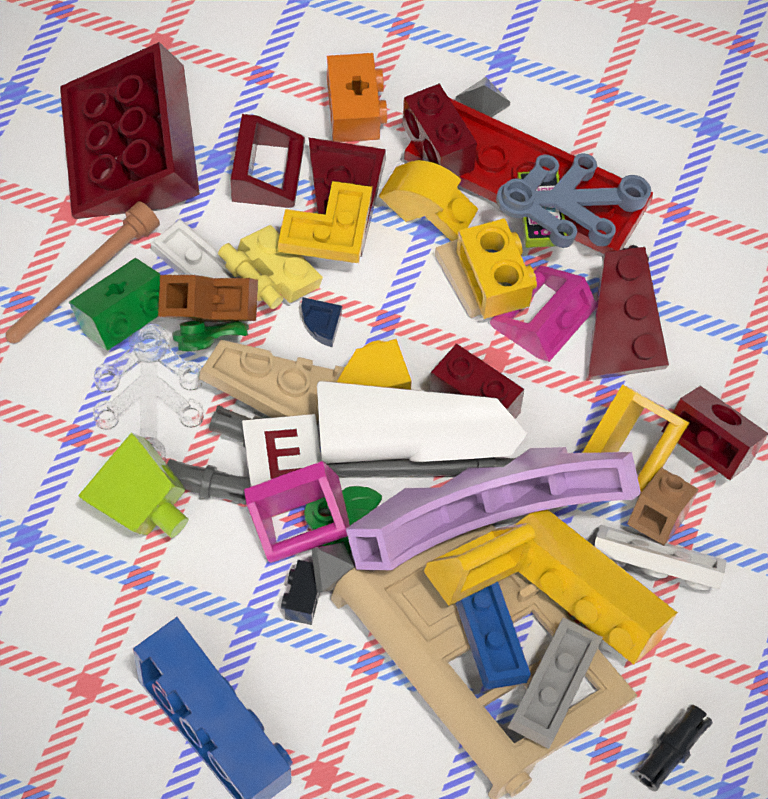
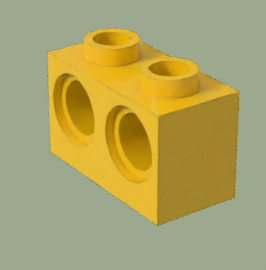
[456,218,537,319]

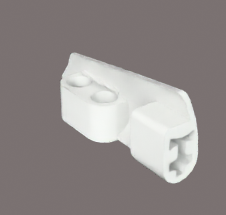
[317,381,527,464]

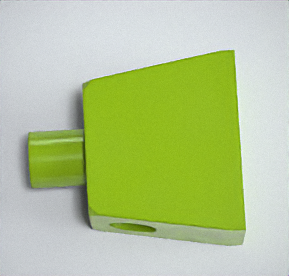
[78,433,189,538]

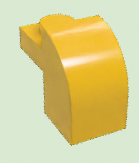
[379,160,478,241]

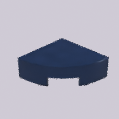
[301,297,342,347]

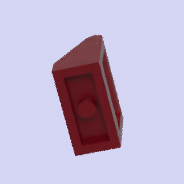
[230,114,305,208]

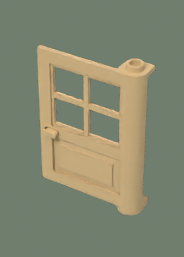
[331,524,638,799]

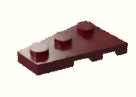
[308,137,386,257]
[586,247,669,381]

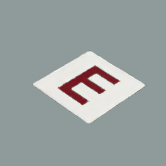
[242,414,322,487]

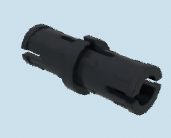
[634,705,713,791]

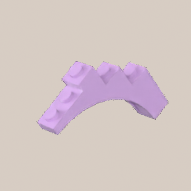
[346,447,641,570]

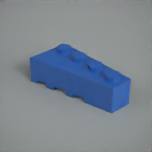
[133,617,293,799]

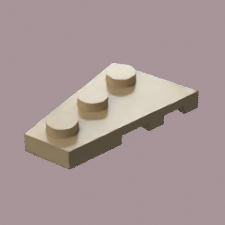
[199,340,345,425]

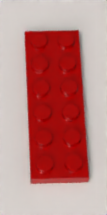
[404,98,653,254]

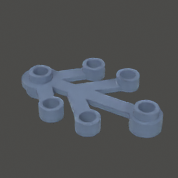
[496,153,651,248]

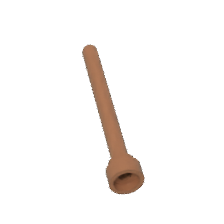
[6,201,160,344]

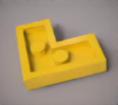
[278,181,372,264]

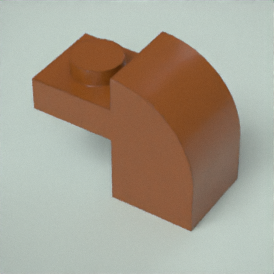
[158,275,258,322]

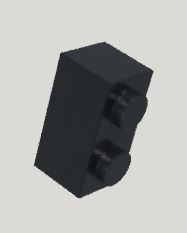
[281,560,320,625]

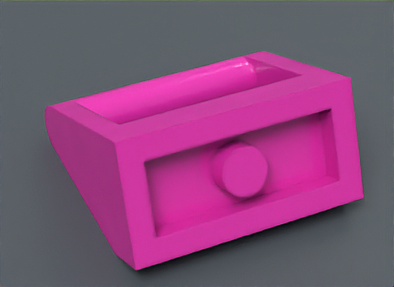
[490,265,597,362]
[244,461,350,563]

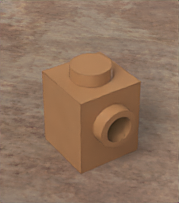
[627,468,699,546]

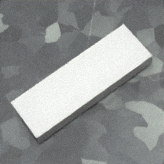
[151,219,262,306]

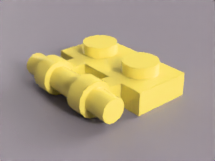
[218,225,323,309]

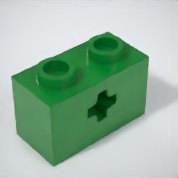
[69,257,160,351]

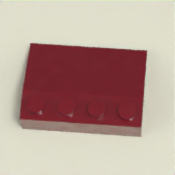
[60,42,200,219]

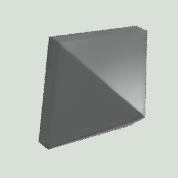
[456,77,511,117]
[312,542,354,593]

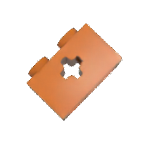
[327,53,387,142]

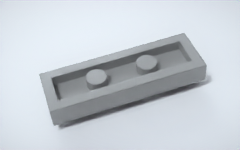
[508,617,603,749]

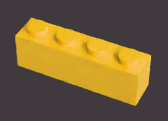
[514,509,678,665]

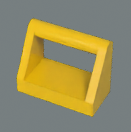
[582,384,689,494]
[424,523,535,606]

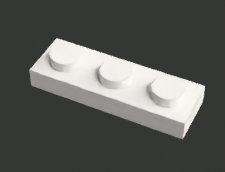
[594,525,726,590]

